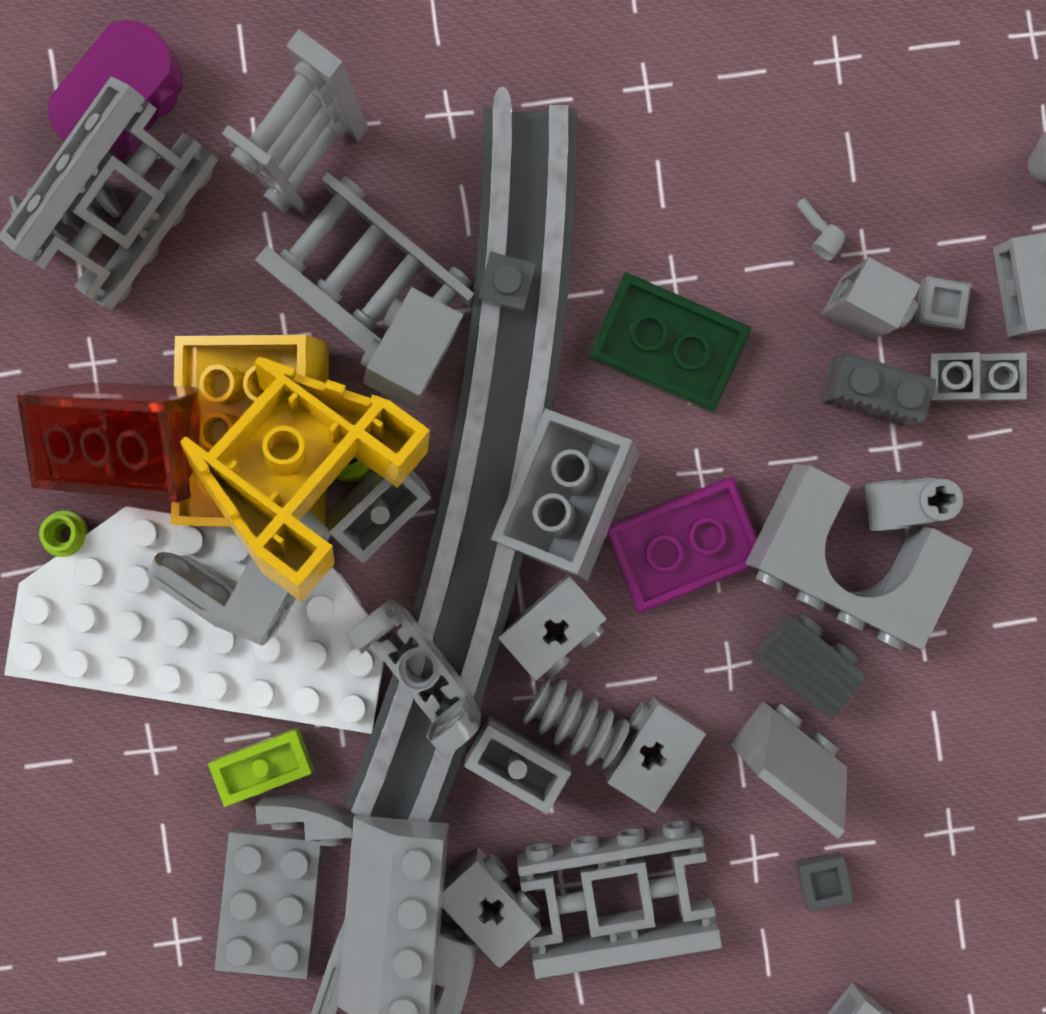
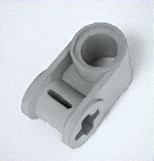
[864,478,963,531]

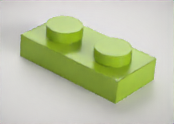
[208,727,315,807]

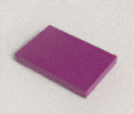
[606,476,758,613]

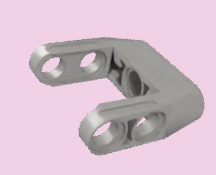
[147,450,331,646]
[346,598,481,758]
[311,919,479,1014]

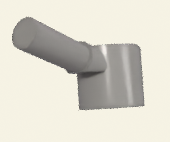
[796,197,845,261]

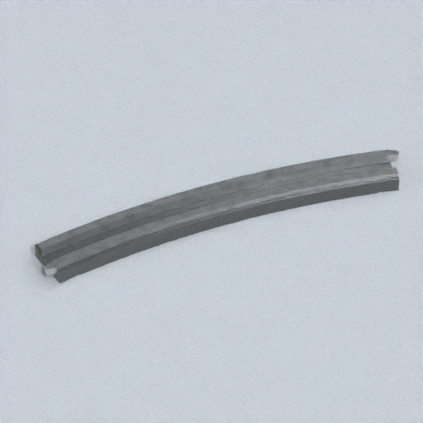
[344,87,577,823]

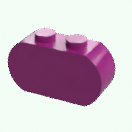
[48,20,183,161]

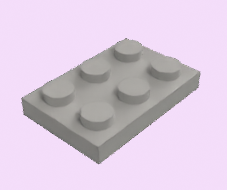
[215,827,323,980]

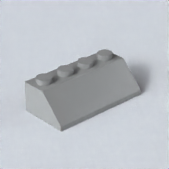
[337,815,449,1014]

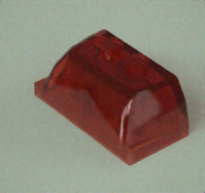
[17,382,201,503]

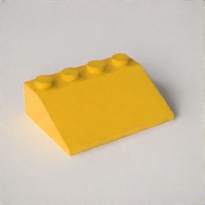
[171,335,330,527]

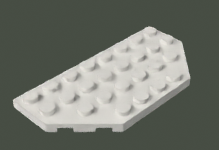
[4,506,386,734]

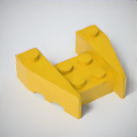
[180,356,430,602]

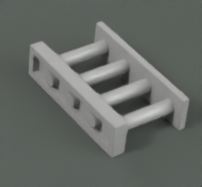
[222,29,368,216]
[255,172,475,352]

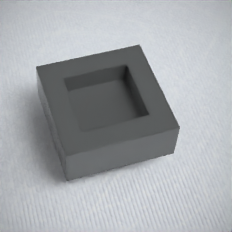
[478,251,536,313]
[795,851,854,912]

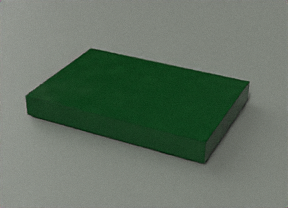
[587,272,752,413]

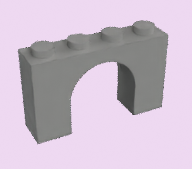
[745,464,973,651]

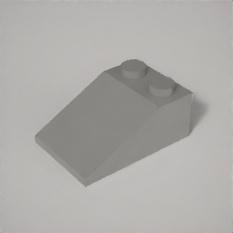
[730,701,848,839]

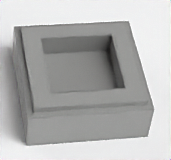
[914,276,972,332]

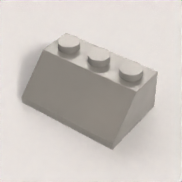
[490,408,640,581]

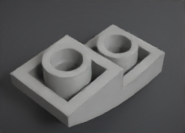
[930,352,1027,401]
[255,794,355,846]

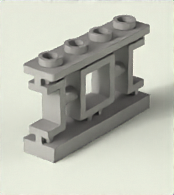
[0,76,218,311]
[517,820,722,979]

